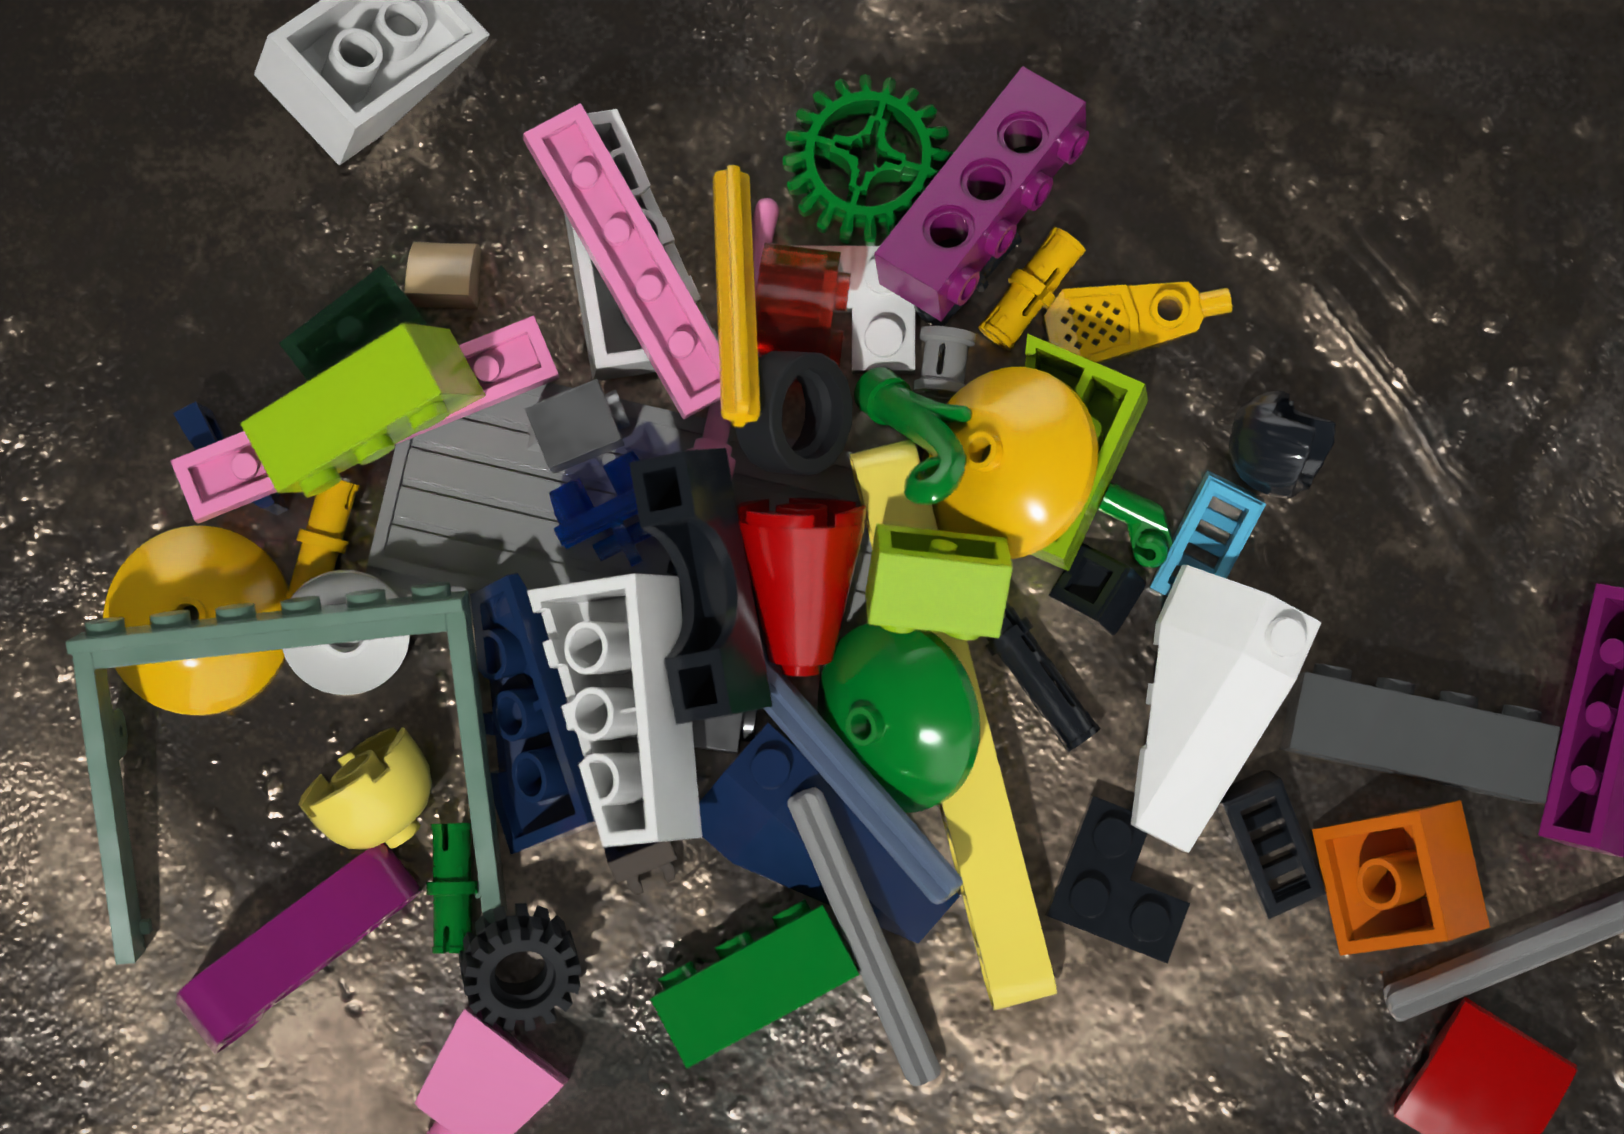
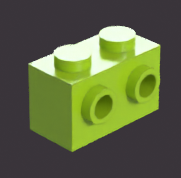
[865,524,1013,640]

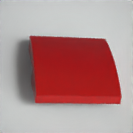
[1394,997,1577,1134]

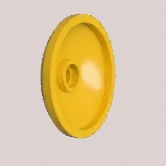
[922,367,1098,559]
[103,526,290,715]

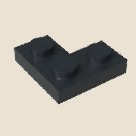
[1045,796,1190,964]

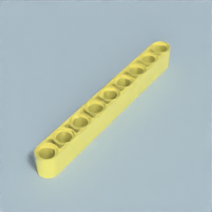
[849,439,1057,1011]

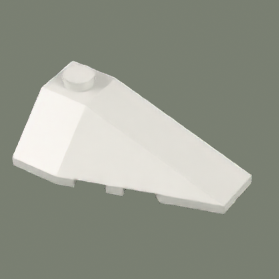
[1131,565,1322,853]

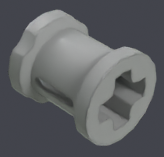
[913,326,976,399]

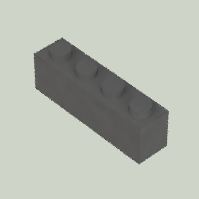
[1279,663,1560,804]

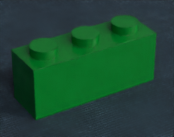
[650,899,860,1069]

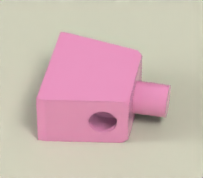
[415,1007,569,1134]

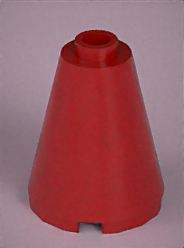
[737,497,867,677]

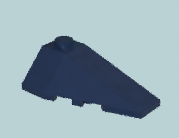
[470,573,597,854]
[699,723,961,944]

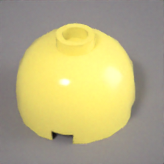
[298,727,432,849]

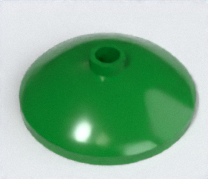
[817,623,980,813]

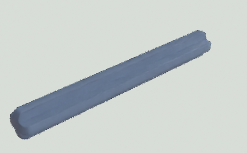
[763,651,963,904]

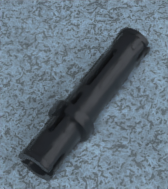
[985,601,1101,752]

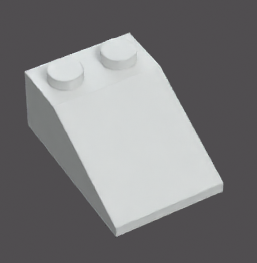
[254,0,490,166]

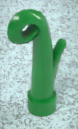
[854,367,972,505]

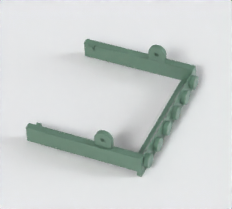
[66,582,508,965]

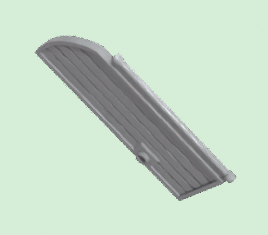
[366,383,940,654]

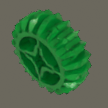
[783,74,953,246]

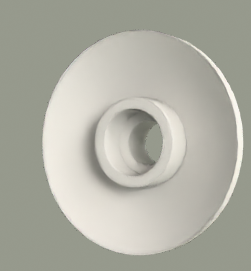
[282,570,410,695]

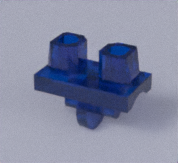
[549,451,653,567]

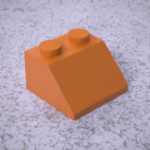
[1312,800,1490,956]

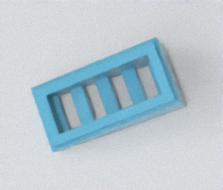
[1149,470,1266,597]

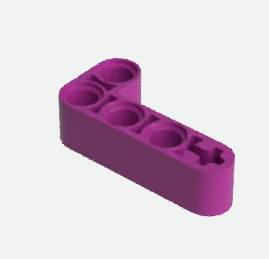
[175,842,423,1054]

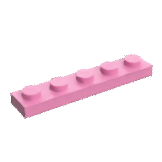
[523,103,720,420]

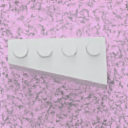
[564,109,719,381]
[527,574,702,847]

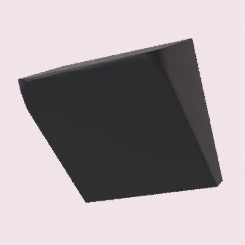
[1049,542,1146,635]

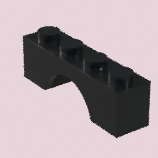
[629,448,773,724]

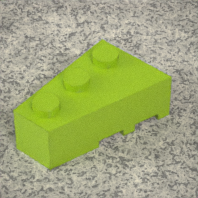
[240,323,486,498]
[1025,333,1148,571]

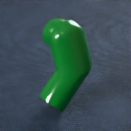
[1098,482,1173,568]

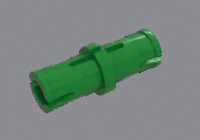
[426,823,478,954]

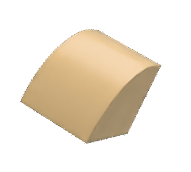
[404,242,481,309]

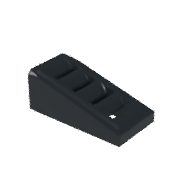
[1216,770,1326,919]

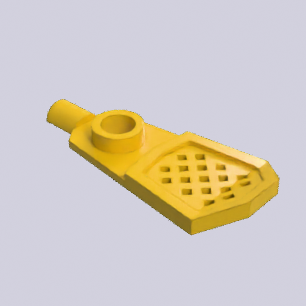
[1043,282,1232,363]

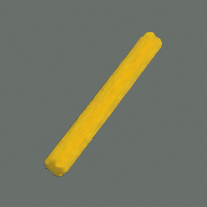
[713,164,760,427]

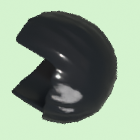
[1229,391,1336,499]

